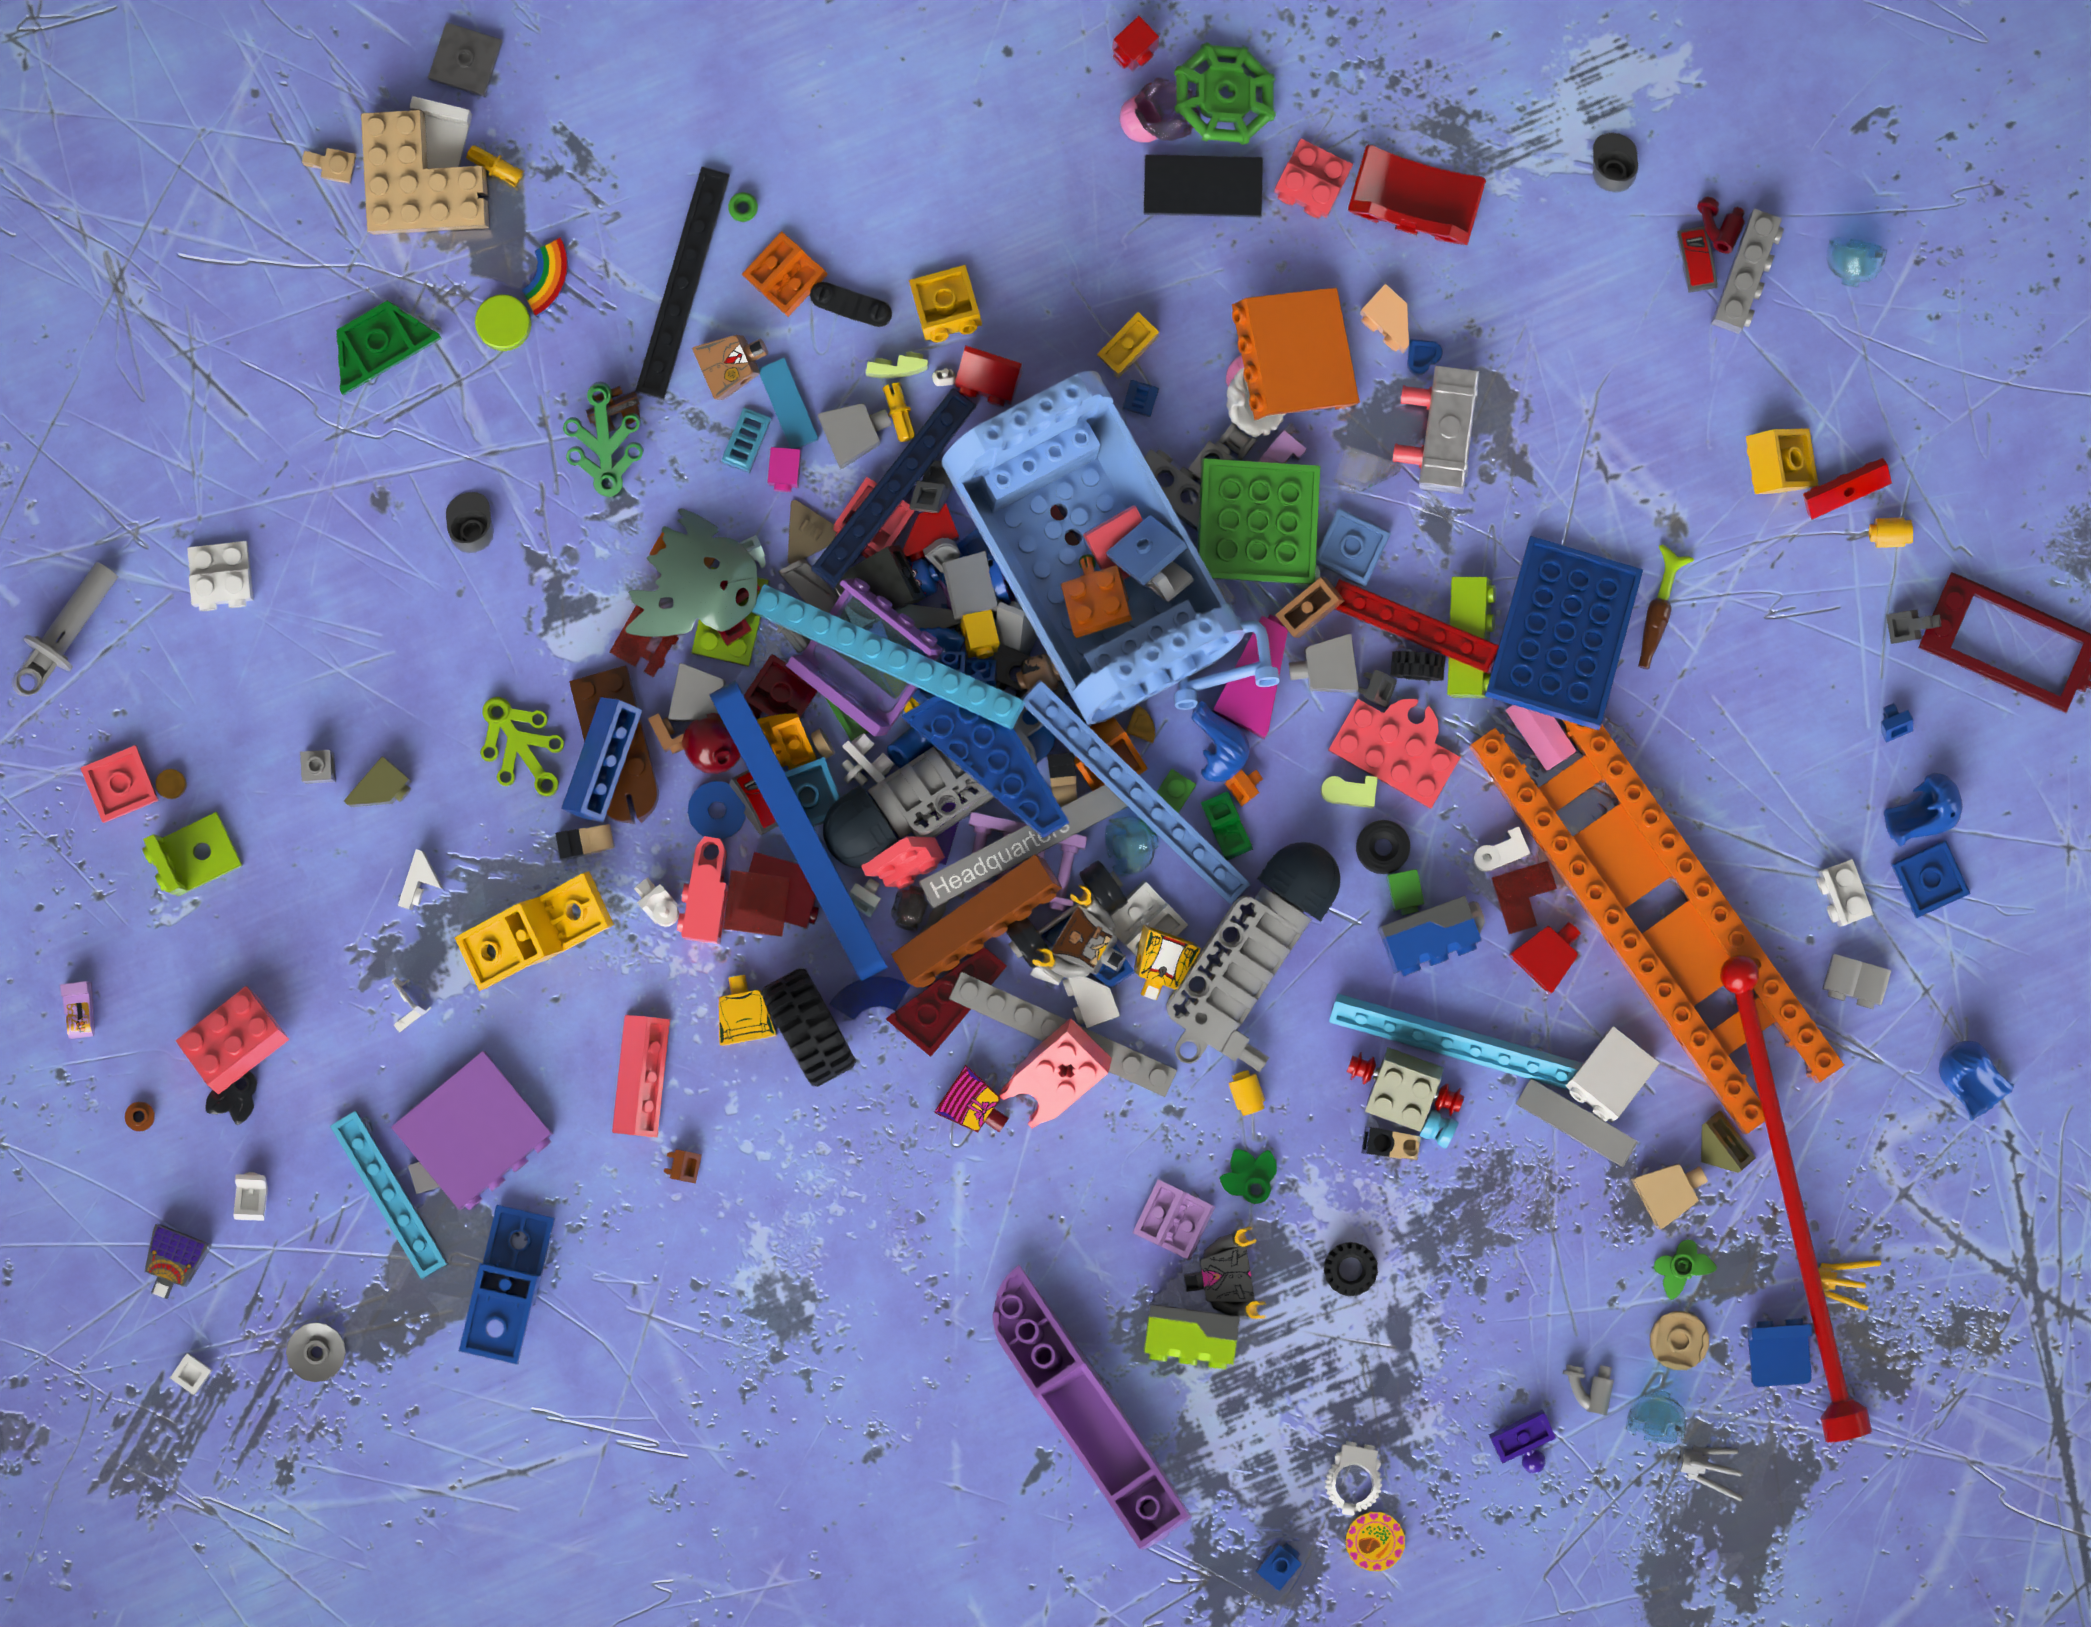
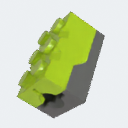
[1144,1304,1240,1370]

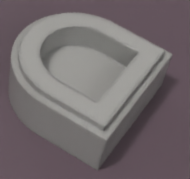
[923,538,960,573]

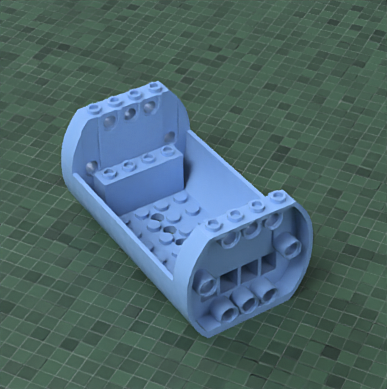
[942,371,1245,724]

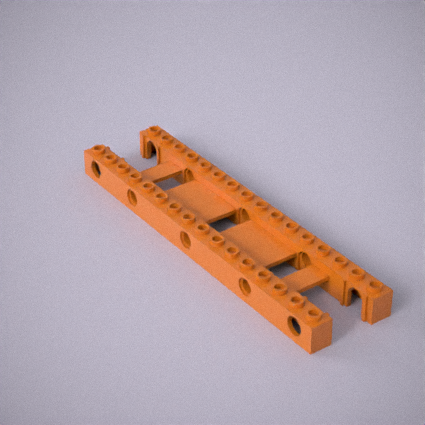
[1469,720,1844,1134]

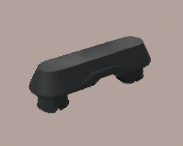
[810,282,892,327]

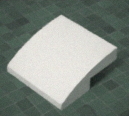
[1111,880,1188,956]

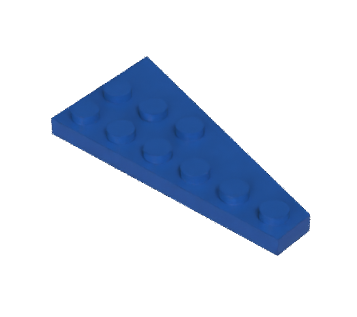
[902,671,1069,838]

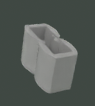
[1822,954,1891,1009]

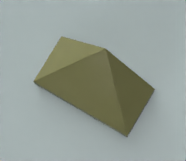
[1701,1111,1756,1173]

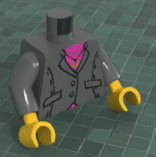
[1184,1226,1266,1319]

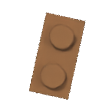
[1275,577,1345,638]

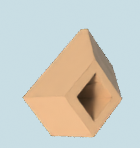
[1360,284,1409,353]

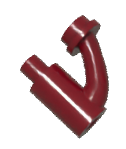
[1697,197,1745,254]

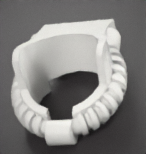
[1325,1441,1382,1516]

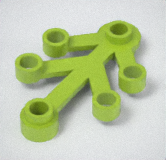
[480,697,565,797]

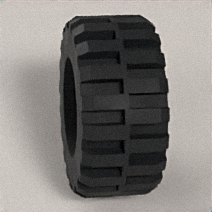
[761,968,856,1086]

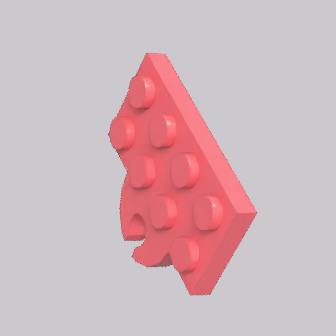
[1328,699,1461,809]

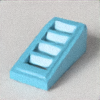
[722,408,771,473]

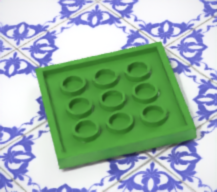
[1197,458,1320,585]

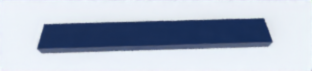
[811,388,977,588]

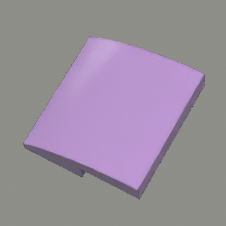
[1133,1179,1215,1260]

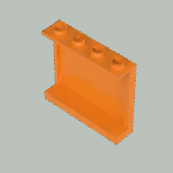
[1232,288,1360,420]

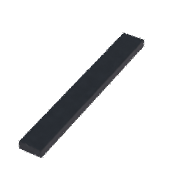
[636,167,730,400]

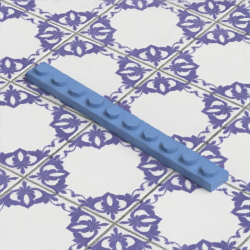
[1021,679,1251,905]

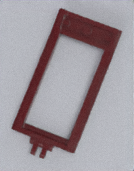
[1918,572,2091,714]

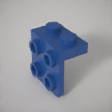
[1747,1318,1812,1387]

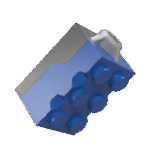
[1378,896,1485,977]

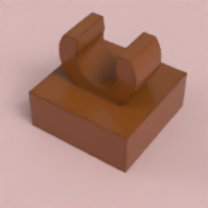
[664,1149,702,1184]

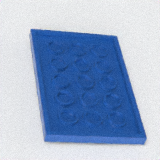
[1485,536,1643,730]

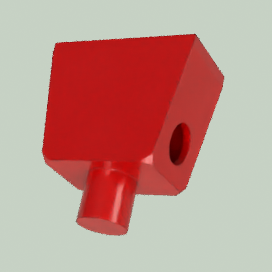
[1508,921,1581,994]

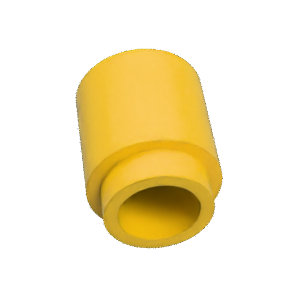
[1869,517,1913,548]
[1228,1070,1265,1116]

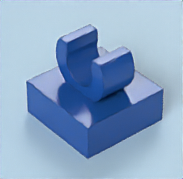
[1122,379,1159,417]
[1881,703,1913,743]

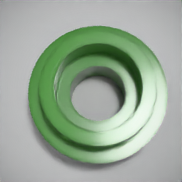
[728,192,758,222]

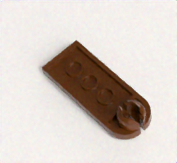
[569,665,659,824]

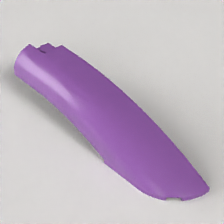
[993,1265,1192,1550]

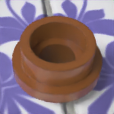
[125,1102,155,1131]

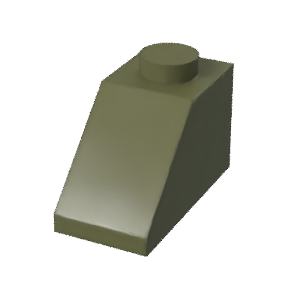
[344,756,412,807]

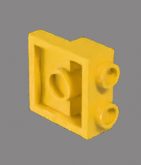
[909,265,982,342]

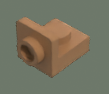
[648,713,684,754]

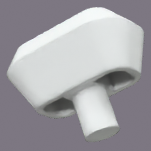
[932,368,956,386]

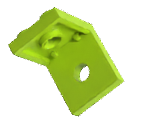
[142,812,243,897]

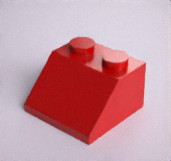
[955,345,1022,407]

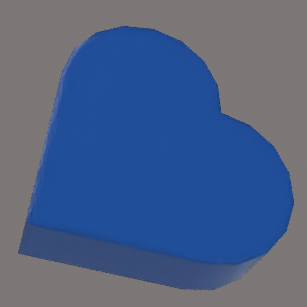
[1407,339,1443,375]

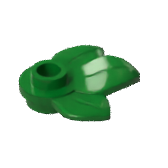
[1219,1149,1277,1204]

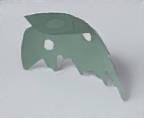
[626,509,757,637]

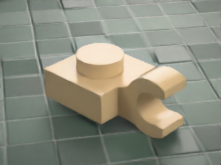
[302,148,356,184]

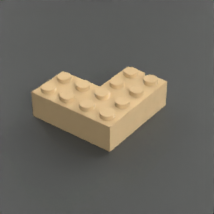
[361,110,489,235]

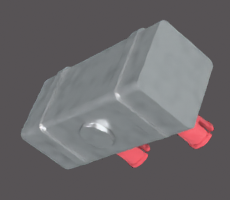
[1393,366,1479,494]

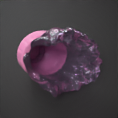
[1119,77,1201,143]

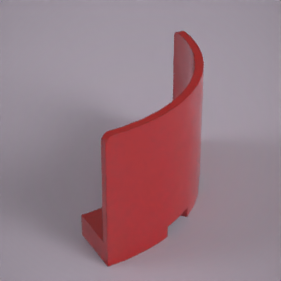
[1347,145,1486,245]

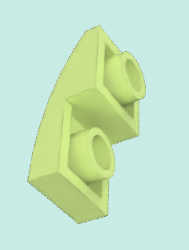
[866,352,929,379]

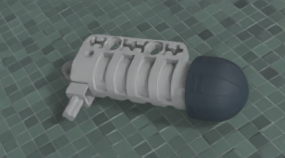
[823,706,1043,868]
[1166,842,1340,1072]

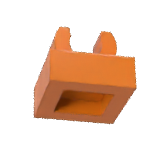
[1224,769,1263,807]

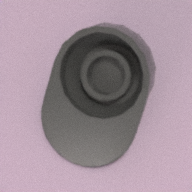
[1593,133,1638,192]
[446,492,494,553]

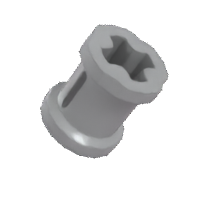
[1218,423,1257,460]

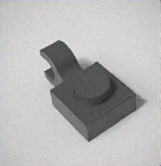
[1886,610,1941,644]

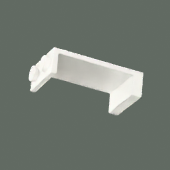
[409,96,472,169]

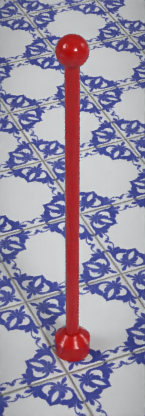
[1720,955,1873,1443]

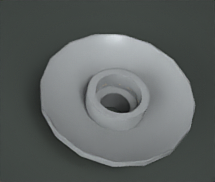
[286,1322,346,1382]

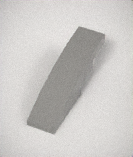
[1516,1079,1638,1167]

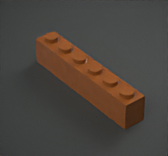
[891,854,1062,988]

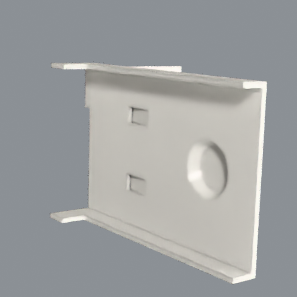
[391,977,432,1033]

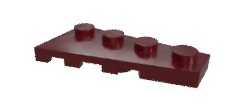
[886,947,1007,1057]

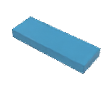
[759,358,819,449]

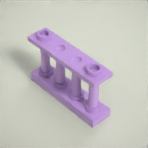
[967,812,1087,912]

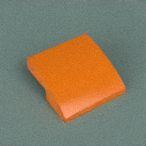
[742,231,828,317]

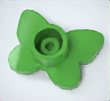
[1654,1239,1717,1300]

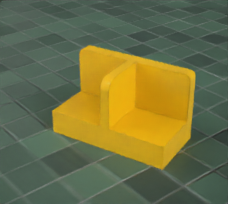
[1097,312,1159,379]

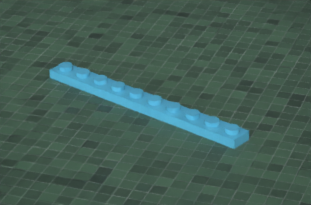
[752,584,1025,730]
[1329,993,1584,1090]

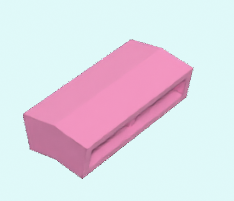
[1506,705,1577,771]

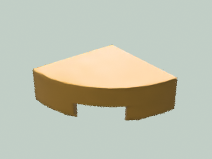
[1126,705,1155,743]

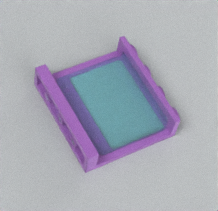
[786,578,943,737]

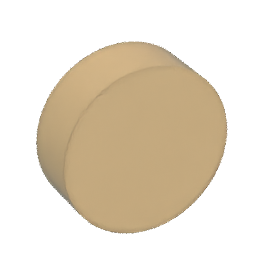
[810,728,835,759]

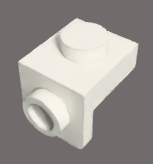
[233,1172,268,1221]

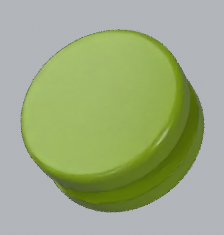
[475,294,531,351]

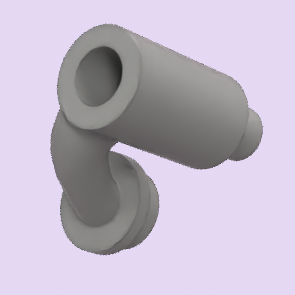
[1563,1365,1614,1415]

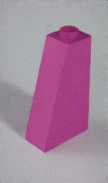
[1212,614,1288,739]

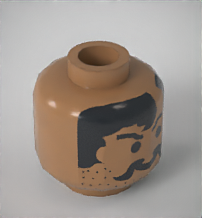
[1016,654,1062,691]

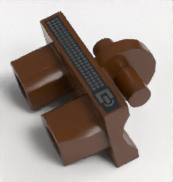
[586,382,641,432]

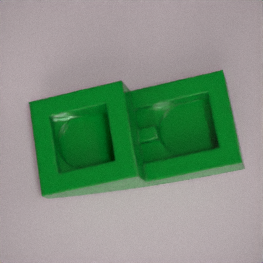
[1201,791,1253,861]

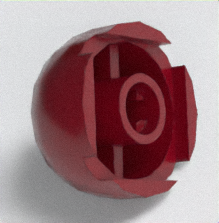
[682,713,741,774]

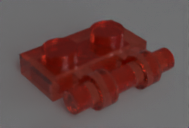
[609,605,679,678]

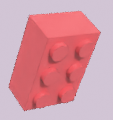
[176,986,289,1094]

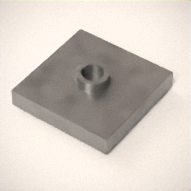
[428,22,503,97]

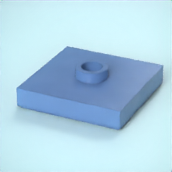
[1316,508,1391,587]
[1106,515,1188,586]

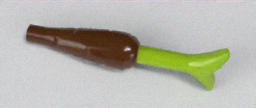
[1638,545,1694,669]

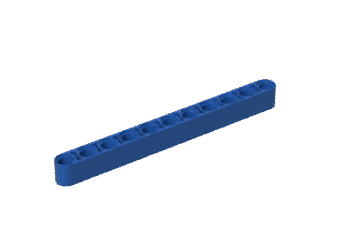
[709,680,888,982]

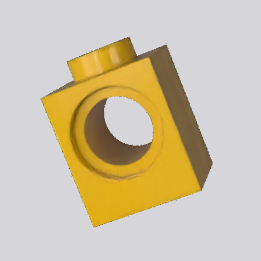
[960,610,1000,659]

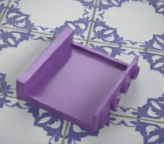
[391,1051,553,1210]

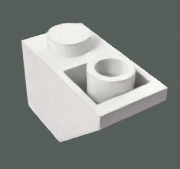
[1062,977,1120,1029]

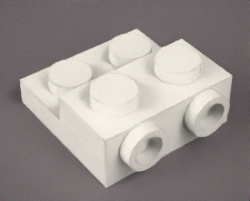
[187,541,254,611]

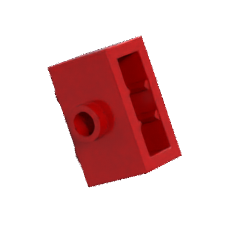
[1112,16,1159,72]

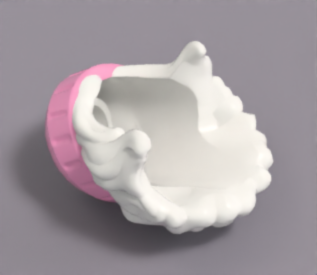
[1226,355,1287,437]

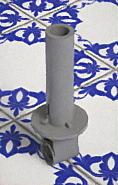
[12,562,118,697]

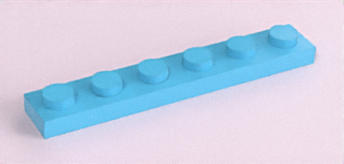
[330,1111,448,1279]

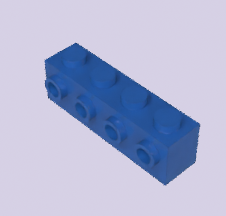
[561,697,643,822]

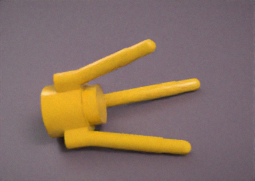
[1818,1260,1881,1311]

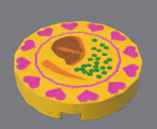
[1346,1512,1405,1571]

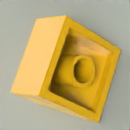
[1746,428,1819,494]

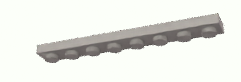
[949,972,1177,1097]

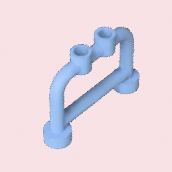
[1174,616,1279,710]

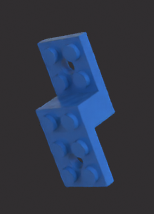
[459,1205,555,1365]

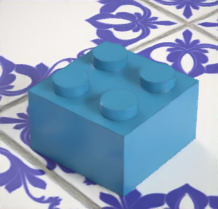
[785,757,840,827]

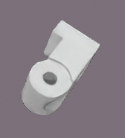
[1473,827,1530,872]

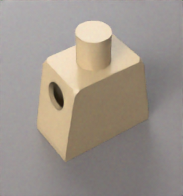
[1631,1164,1708,1230]

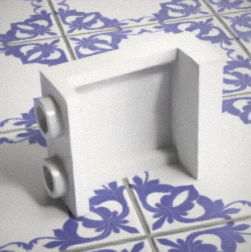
[1566,1026,1660,1123]

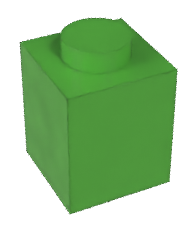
[1386,869,1424,915]

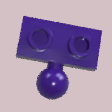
[1489,1409,1556,1473]

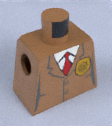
[692,335,768,400]

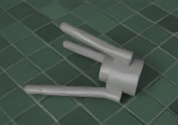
[1680,1446,1743,1501]

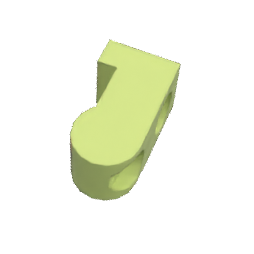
[1320,776,1378,808]

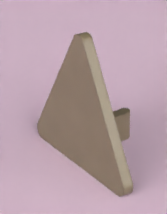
[787,500,837,564]

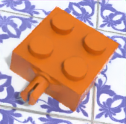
[1061,557,1132,638]

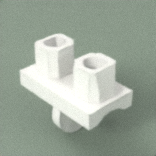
[841,733,894,786]
[634,878,679,927]

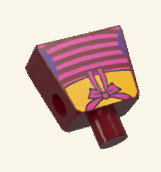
[934,1065,1009,1133]

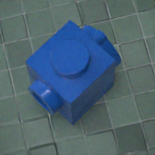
[1255,1543,1302,1592]

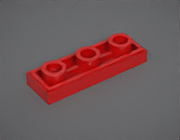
[1803,458,1892,520]

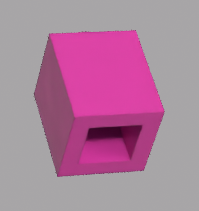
[768,447,801,492]

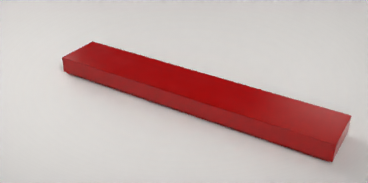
[1334,579,1499,674]

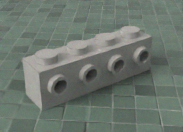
[1711,209,1784,334]

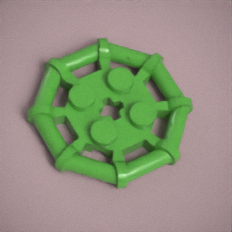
[1174,42,1276,145]

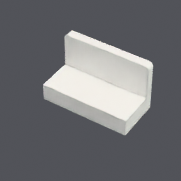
[1145,561,1194,602]

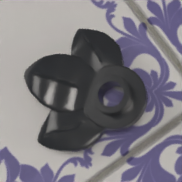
[205,1071,257,1125]

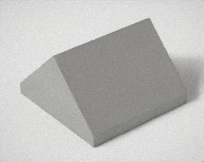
[942,551,1002,619]

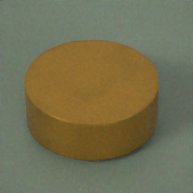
[156,769,187,799]

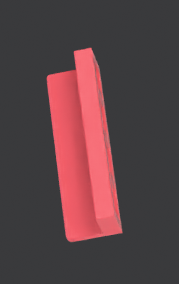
[612,1015,670,1137]

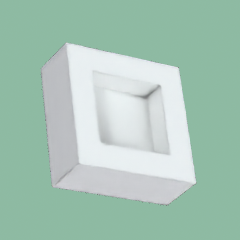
[170,1353,213,1395]

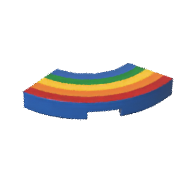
[522,237,568,317]

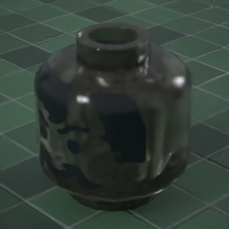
[891,885,932,932]

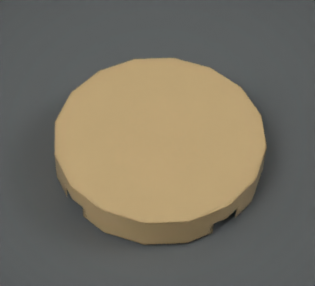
[1650,1311,1709,1370]

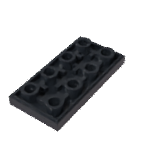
[1144,155,1263,217]

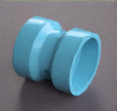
[1419,1109,1459,1149]

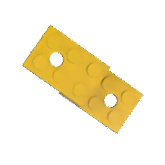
[454,871,614,991]

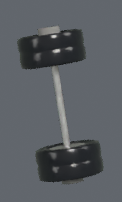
[1006,860,1128,969]

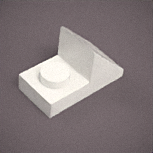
[398,849,443,910]

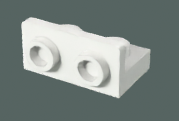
[1816,859,1874,927]

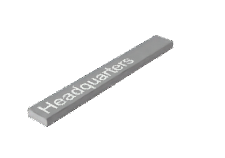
[919,785,1128,909]

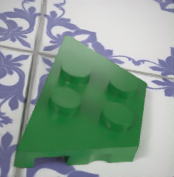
[336,300,442,396]

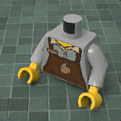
[1033,885,1126,978]

